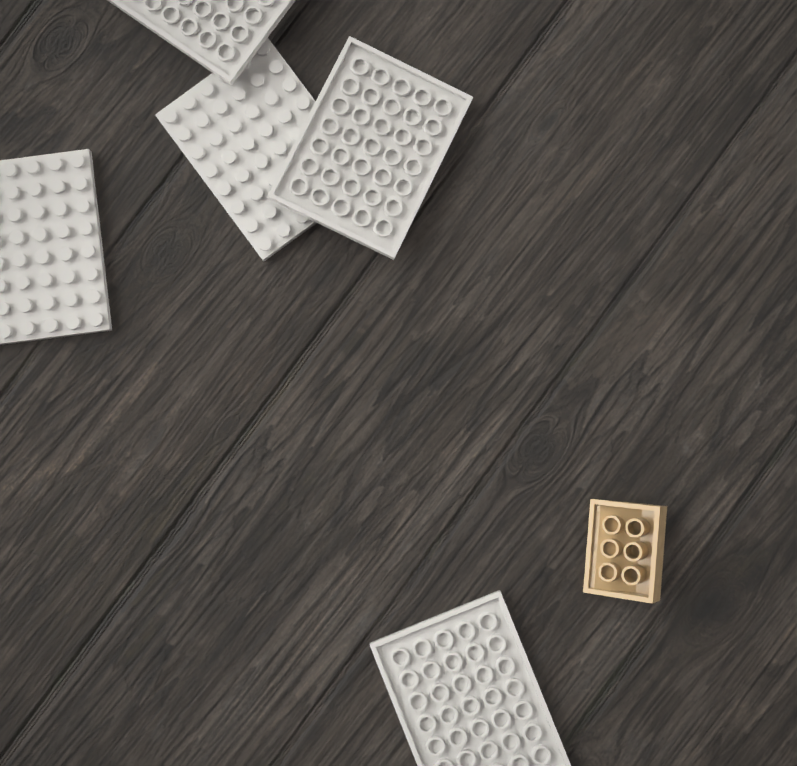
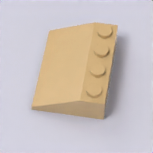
[583,499,667,603]

